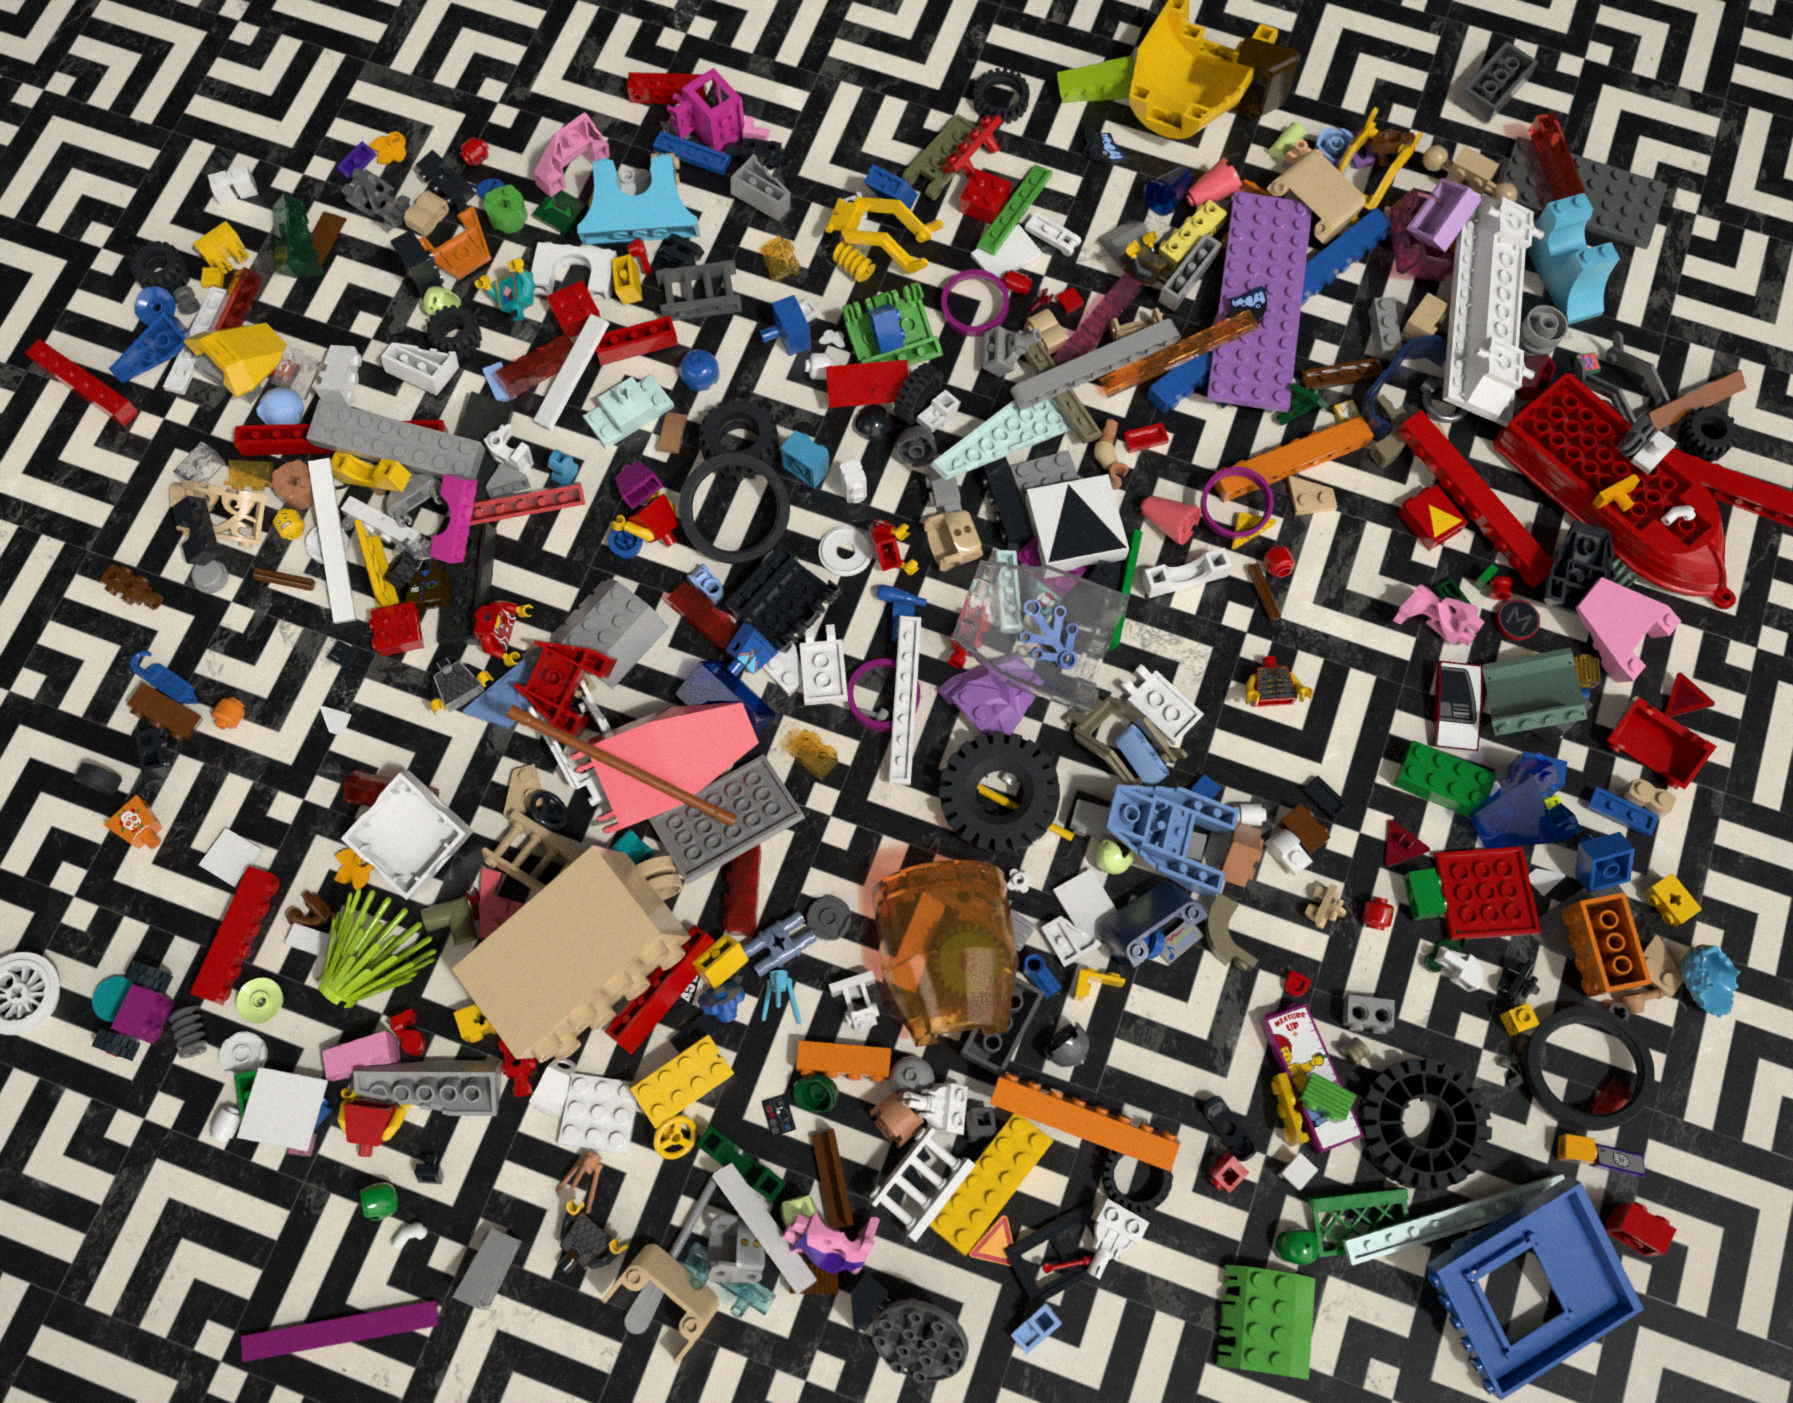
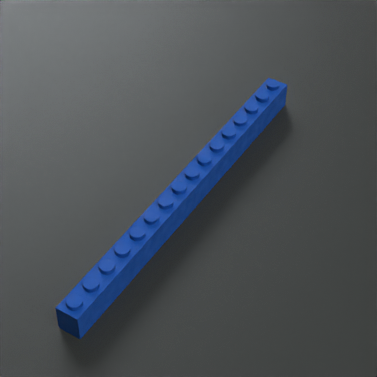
[1147,208,1393,414]

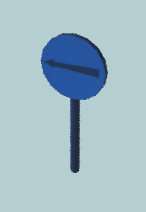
[444,178,505,200]

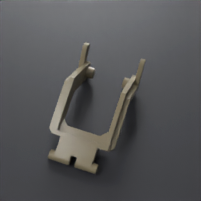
[1063,690,1188,786]

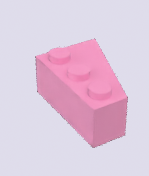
[322,1030,402,1082]

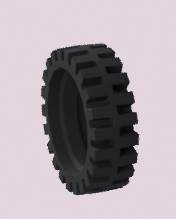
[973,68,1030,125]
[893,363,944,425]
[1102,1150,1173,1213]

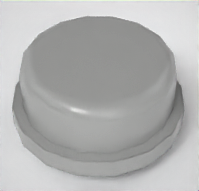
[192,560,229,594]

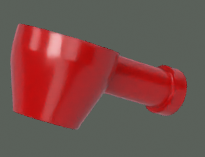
[627,237,653,274]

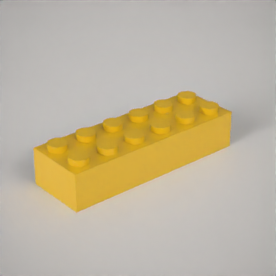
[928,1113,1054,1257]

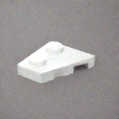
[762,644,803,697]
[1041,916,1102,967]

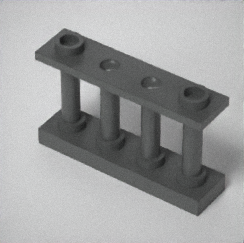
[656,260,742,321]

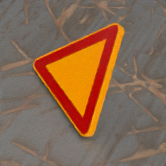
[969,1215,1013,1266]

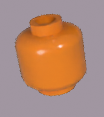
[211,697,245,730]

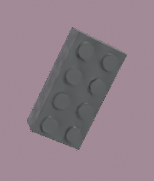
[1457,41,1538,124]
[960,970,1045,1077]

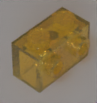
[788,729,838,781]

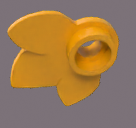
[369,132,406,165]
[334,849,375,890]

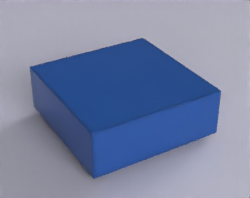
[1190,774,1221,799]

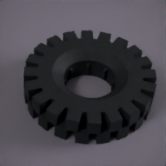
[939,731,1060,854]
[1357,1058,1492,1191]

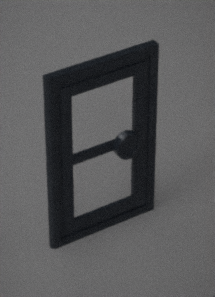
[1003,1201,1120,1307]

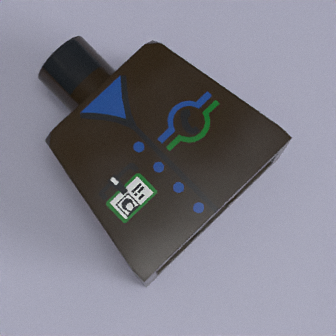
[405,559,452,611]

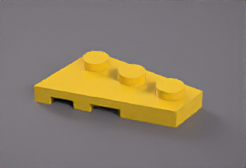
[1271,1073,1309,1147]

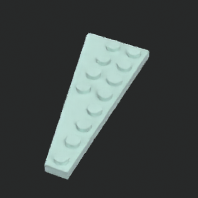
[931,398,1073,480]

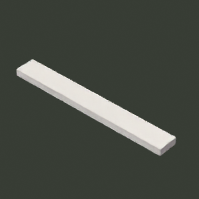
[308,458,356,624]
[889,616,921,785]

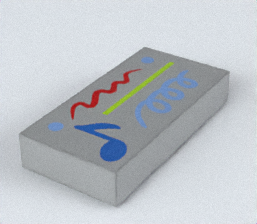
[1160,922,1204,965]

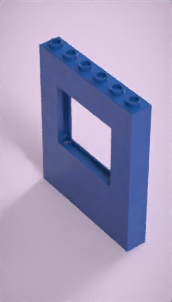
[1425,1177,1644,1400]

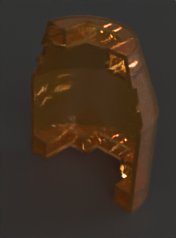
[872,860,1019,1047]

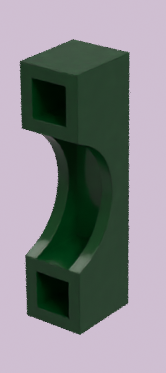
[696,1125,787,1204]

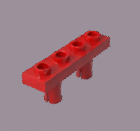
[941,115,1002,179]

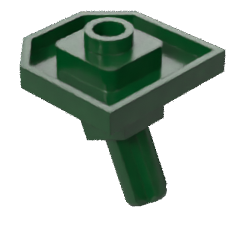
[1276,383,1329,426]

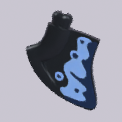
[1083,128,1128,164]
[1227,286,1267,327]

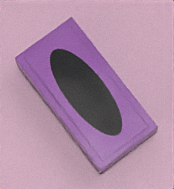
[1351,131,1375,169]

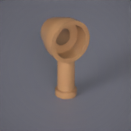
[1620,987,1664,1014]

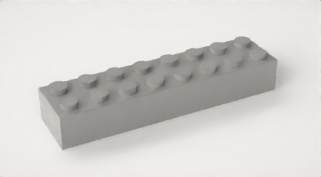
[306,399,485,480]

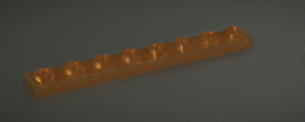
[1099,309,1258,398]

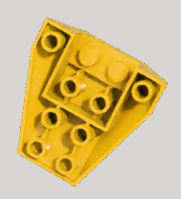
[184,323,292,398]

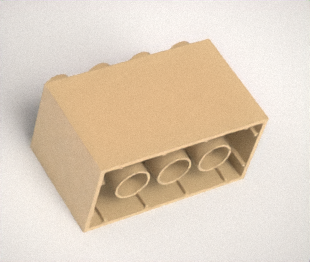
[451,845,691,1063]

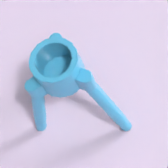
[761,970,801,1025]

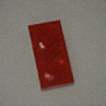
[1585,1078,1633,1114]

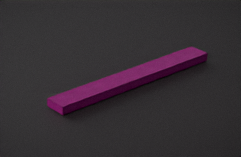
[241,1301,439,1362]

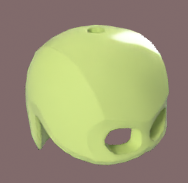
[423,286,461,315]
[1095,839,1136,875]
[781,1195,817,1227]

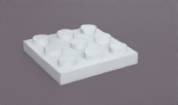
[558,1073,638,1155]

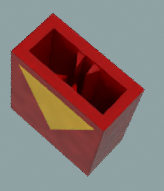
[1399,485,1468,551]

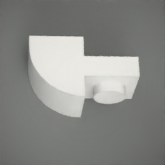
[916,390,960,433]
[1264,829,1313,876]
[1434,949,1483,992]

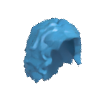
[1679,944,1740,1018]

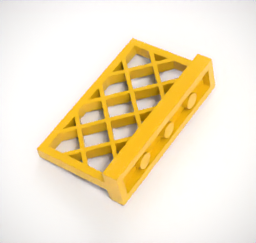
[354,519,400,609]

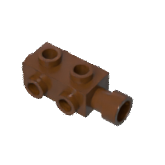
[99,563,163,610]

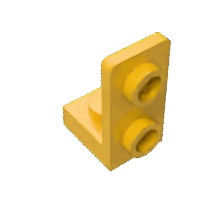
[1073,968,1125,1002]

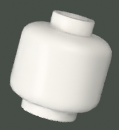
[805,353,835,380]

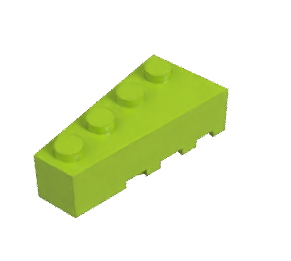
[1057,55,1135,103]

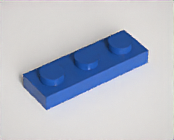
[1586,787,1659,837]

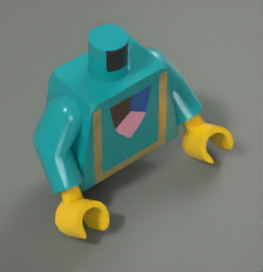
[474,258,535,321]

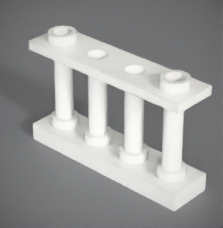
[868,1127,975,1242]

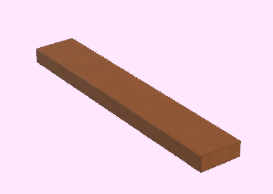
[1644,369,1746,431]

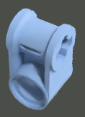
[686,563,724,604]

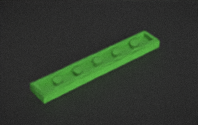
[977,164,1052,255]

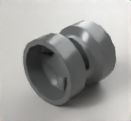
[173,286,200,315]

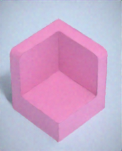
[743,116,770,141]

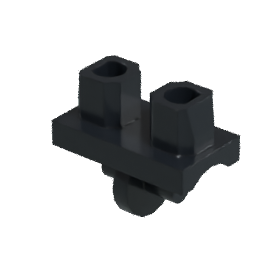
[1497,959,1540,1004]

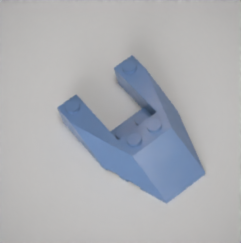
[1105,785,1239,897]

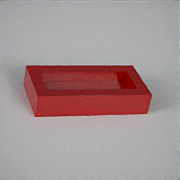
[1123,422,1169,454]

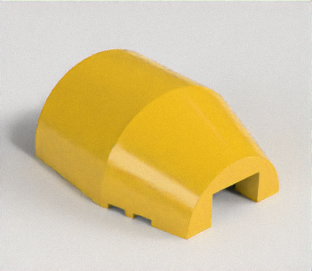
[1129,0,1278,139]

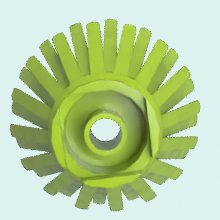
[316,888,437,1008]

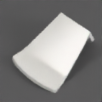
[529,1059,576,1117]

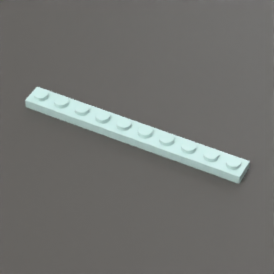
[1342,1174,1565,1265]

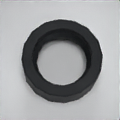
[74,763,122,795]

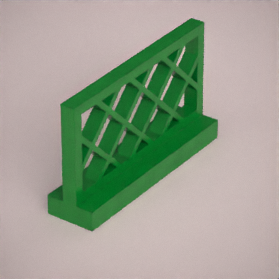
[1308,1187,1414,1257]

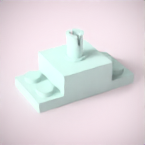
[583,374,674,449]

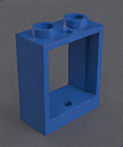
[864,164,918,210]

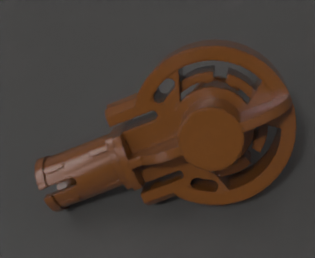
[1367,129,1415,166]

